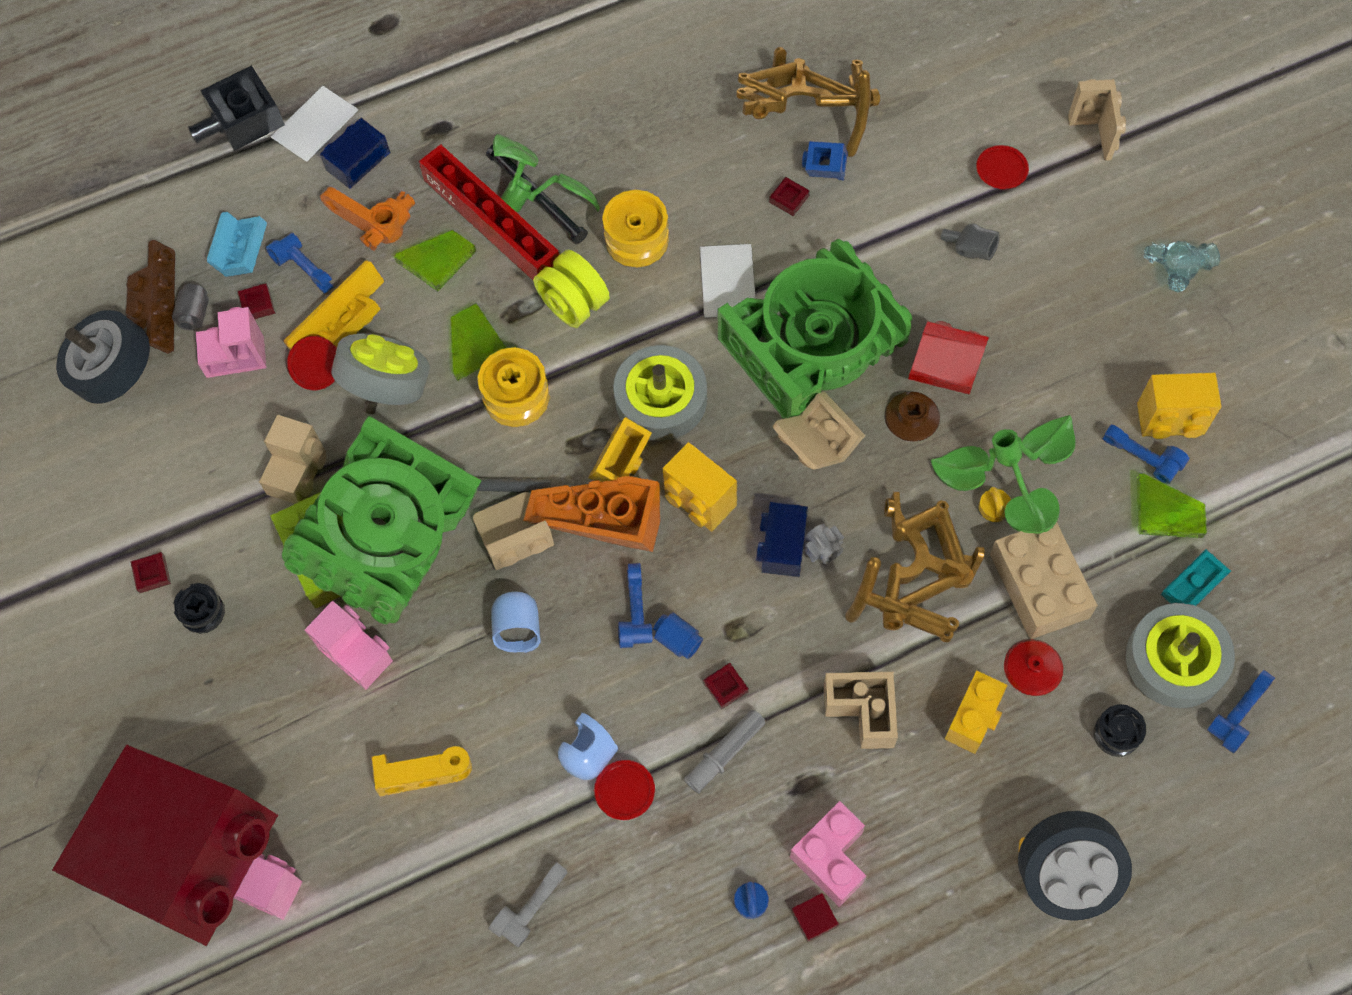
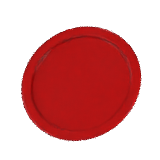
[976,145,1029,189]
[287,336,337,391]
[1004,639,1063,696]
[594,760,655,820]

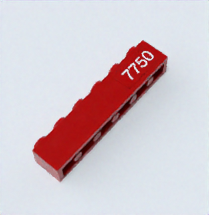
[419,144,560,280]

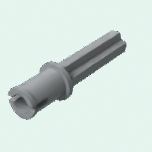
[684,710,765,794]

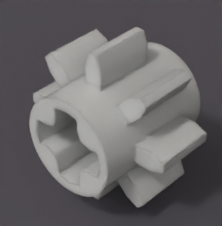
[804,524,844,564]

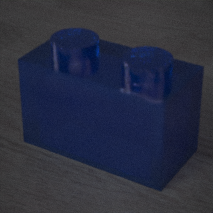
[320,117,391,189]
[756,502,808,577]

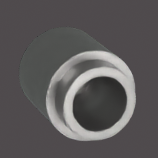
[172,284,209,331]

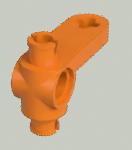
[320,187,415,251]

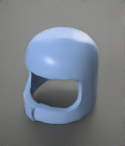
[491,591,541,653]
[558,713,618,780]

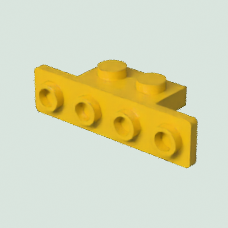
[284,260,384,350]

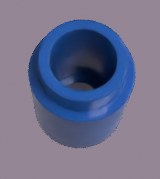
[653,612,703,659]

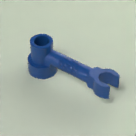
[266,233,334,294]
[1102,424,1190,484]
[618,563,653,648]
[1207,670,1275,754]

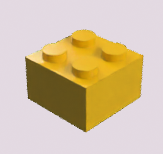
[1137,373,1222,439]
[663,442,737,532]

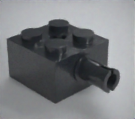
[188,65,285,151]

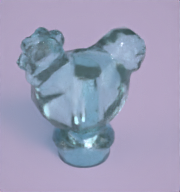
[1144,241,1220,292]

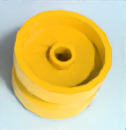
[602,190,669,268]
[478,347,550,427]

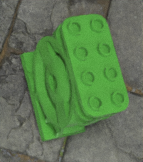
[717,239,912,419]
[282,416,482,624]

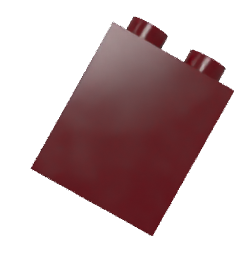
[52,744,278,947]

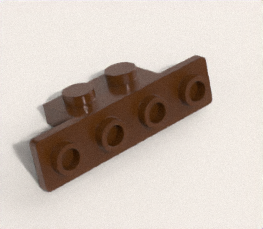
[126,240,175,354]

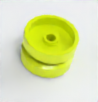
[533,250,610,328]

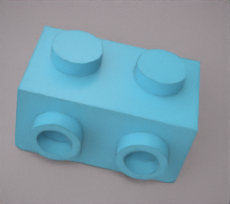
[207,212,267,277]

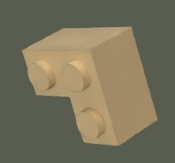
[259,415,326,504]
[824,672,898,749]

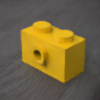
[588,417,652,482]
[945,670,1008,754]

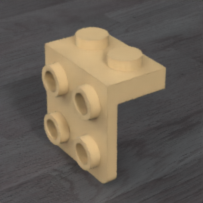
[1068,79,1126,161]
[773,392,866,470]
[473,492,554,570]

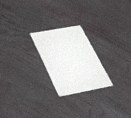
[271,86,359,162]
[700,244,755,318]

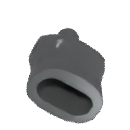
[941,223,1000,261]

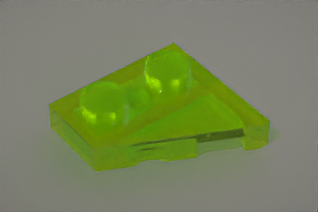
[394,230,476,292]
[450,303,506,381]
[1137,473,1207,538]

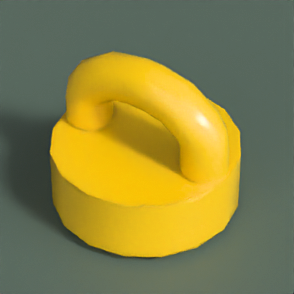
[978,487,1011,522]

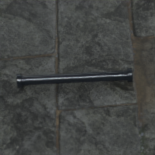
[486,144,588,244]

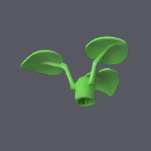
[493,134,600,212]
[931,415,1076,534]

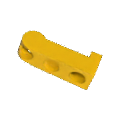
[371,746,472,797]

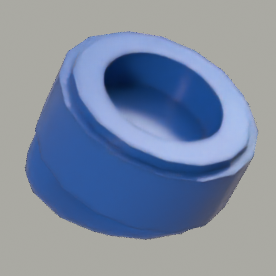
[734,882,769,919]

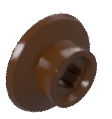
[884,392,940,442]

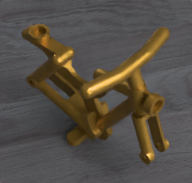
[736,47,880,157]
[845,491,985,642]

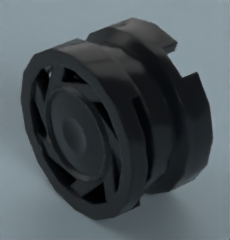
[173,583,225,634]
[1094,704,1146,757]

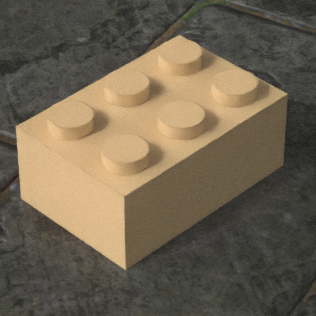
[990,522,1098,640]

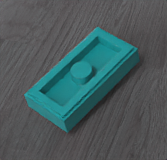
[1160,549,1231,606]

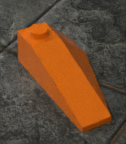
[523,476,660,552]

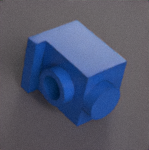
[802,141,848,181]

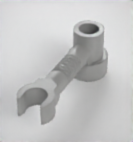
[488,862,568,948]

